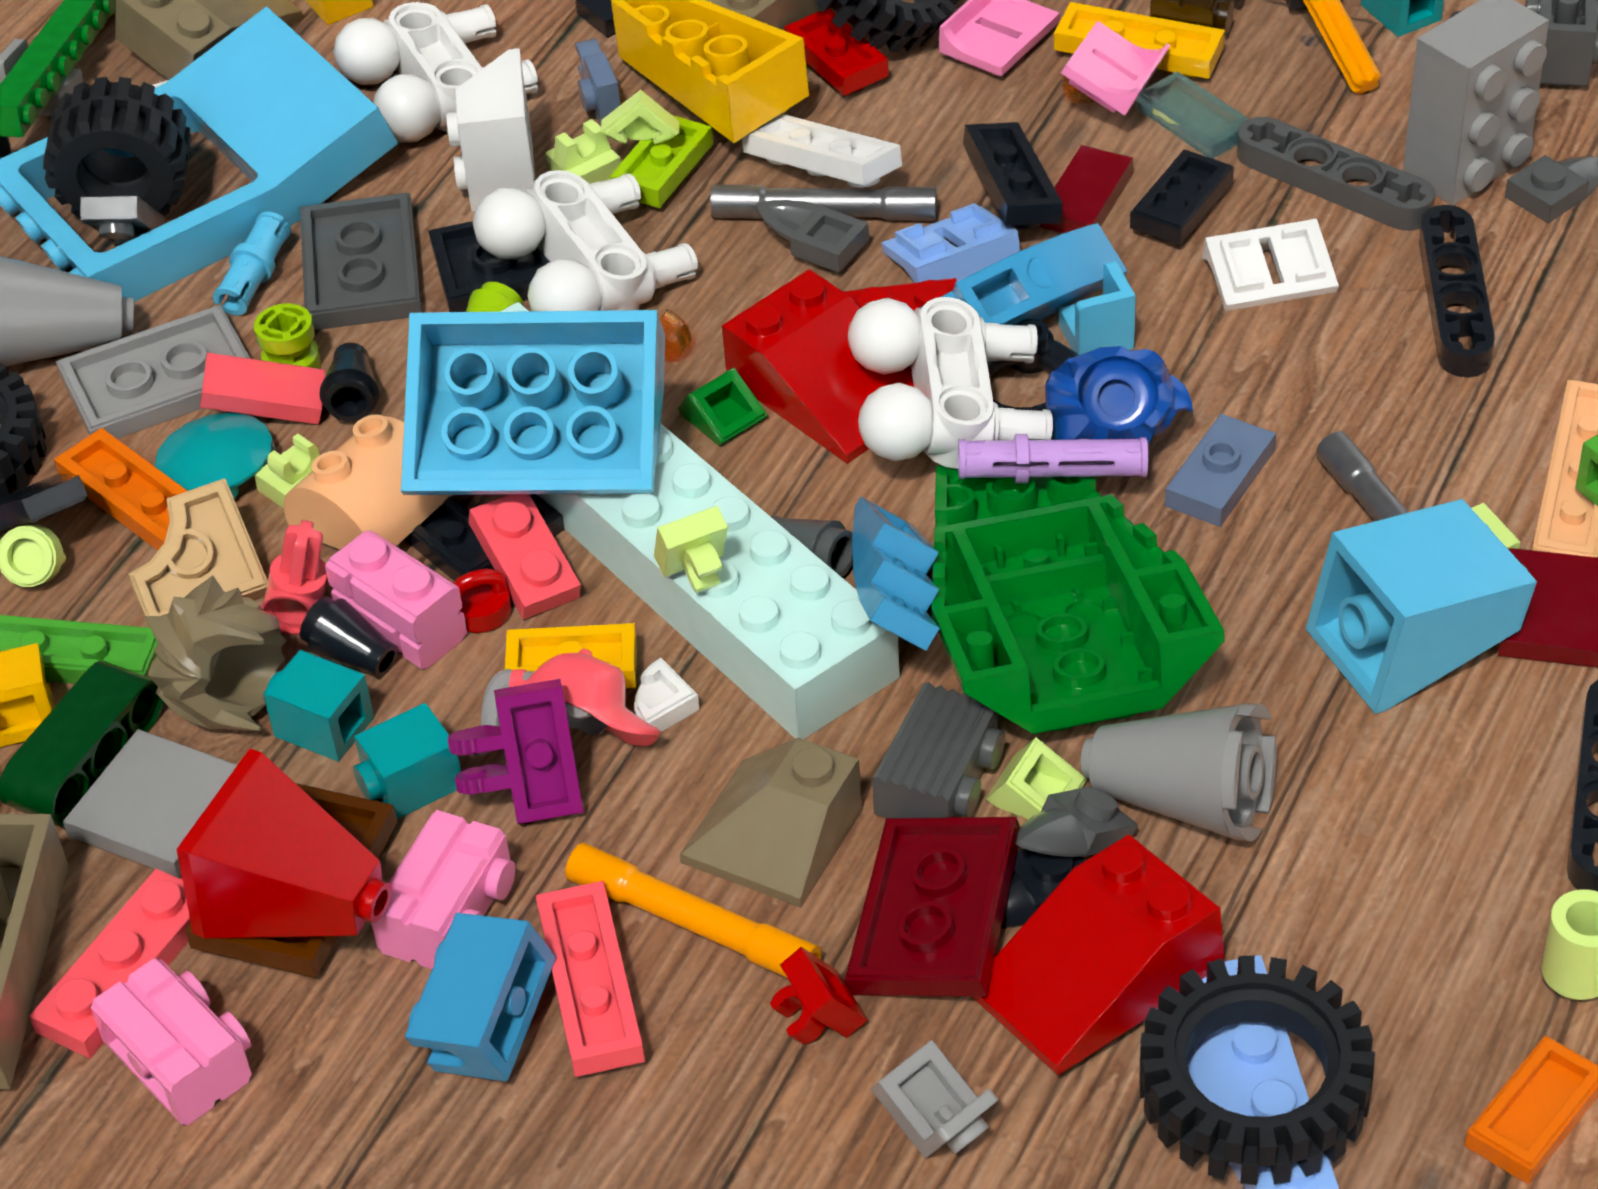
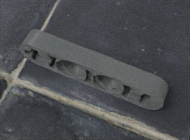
[1237,117,1435,231]

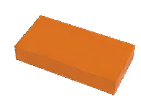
[1464,1035,1598,1185]

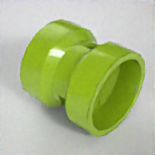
[254,303,321,369]

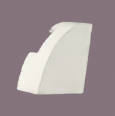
[634,658,700,732]

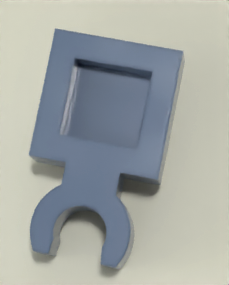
[575,38,620,126]

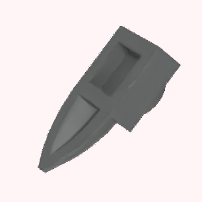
[1505,155,1598,224]
[756,200,869,273]
[1016,786,1138,857]

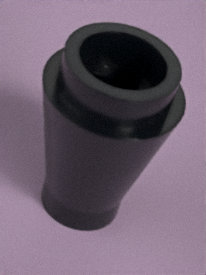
[319,343,379,422]
[300,596,399,678]

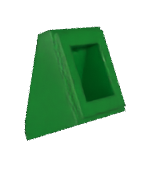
[678,367,768,447]

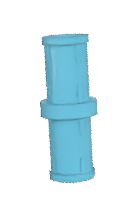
[213,211,291,316]

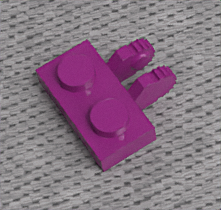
[447,678,584,824]

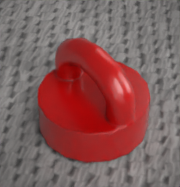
[453,568,512,633]

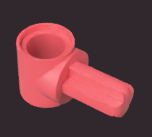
[261,520,328,635]

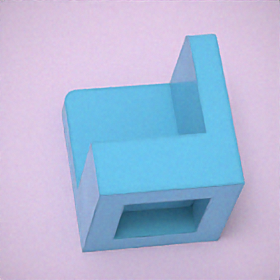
[1059,261,1136,355]

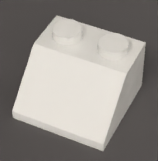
[446,48,536,212]

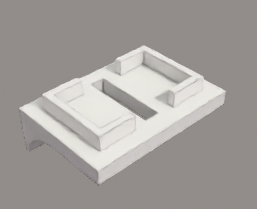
[1202,219,1339,311]

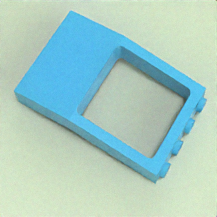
[0,6,398,302]

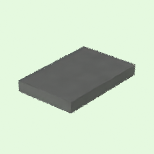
[300,193,422,330]

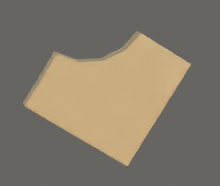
[128,478,268,628]

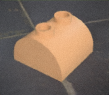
[283,415,452,550]

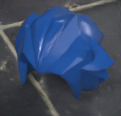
[1045,346,1193,445]

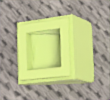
[985,737,1087,819]

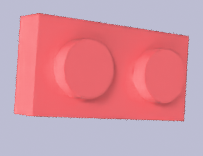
[468,494,581,620]

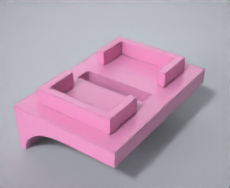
[939,0,1060,76]
[1061,21,1170,116]

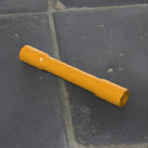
[565,842,822,979]

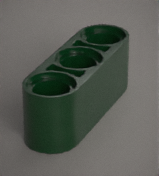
[0,660,164,827]

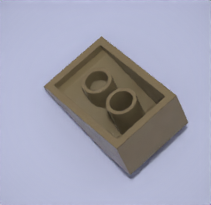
[115,0,302,80]

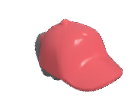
[473,649,661,757]

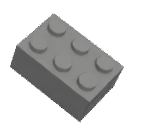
[1403,0,1549,205]

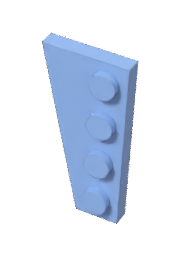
[1144,955,1339,1189]

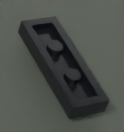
[963,122,1063,229]

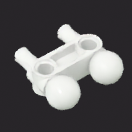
[333,2,538,143]
[473,170,698,311]
[848,297,1053,469]

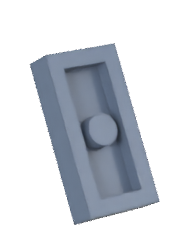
[1165,414,1276,527]

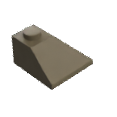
[680,738,862,907]

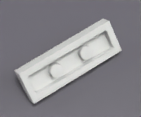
[742,114,902,188]

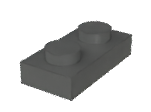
[80,196,167,247]

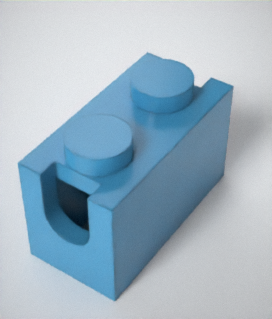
[404,912,556,1082]

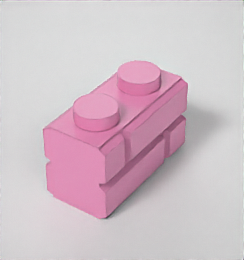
[325,530,467,669]
[371,810,516,969]
[90,957,252,1126]

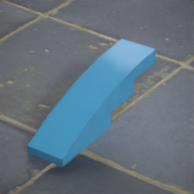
[852,496,940,651]

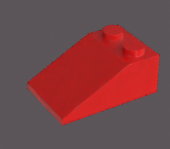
[722,269,914,464]
[971,834,1225,1075]

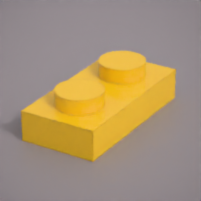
[504,623,637,689]

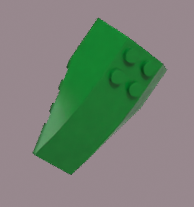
[932,465,1225,734]

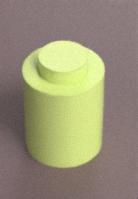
[1541,890,1598,1000]

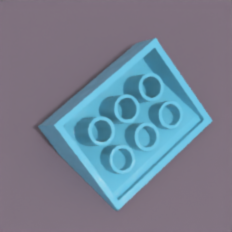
[401,310,665,495]

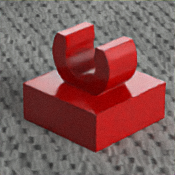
[770,947,868,1045]

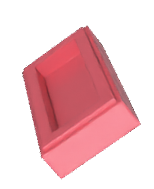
[200,353,325,425]

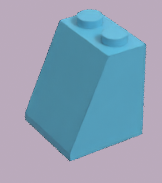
[1305,499,1537,714]

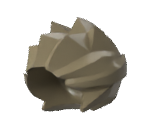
[145,575,287,731]

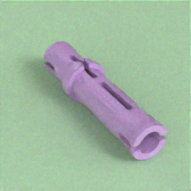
[958,434,1148,484]

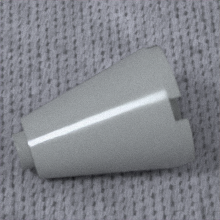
[0,256,134,366]
[1081,703,1277,841]

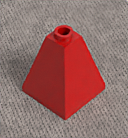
[176,748,391,938]

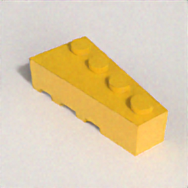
[611,0,809,143]

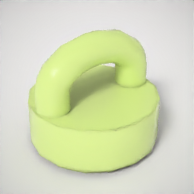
[0,524,66,587]

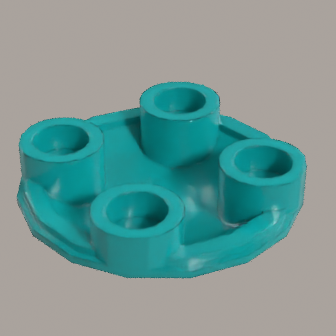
[154,412,277,498]

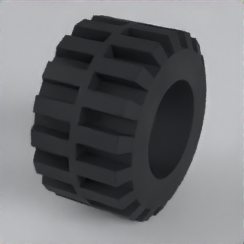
[43,77,191,218]

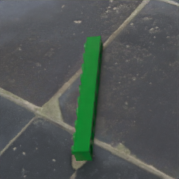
[0,0,116,138]

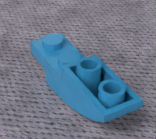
[921,223,1128,325]

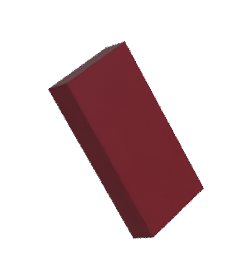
[1039,145,1133,233]

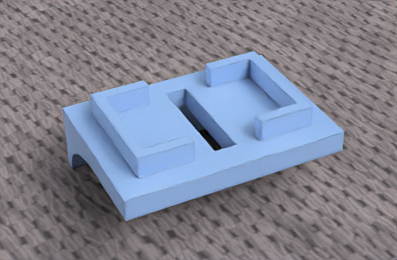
[881,203,1020,283]

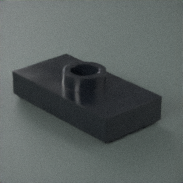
[1130,149,1234,246]

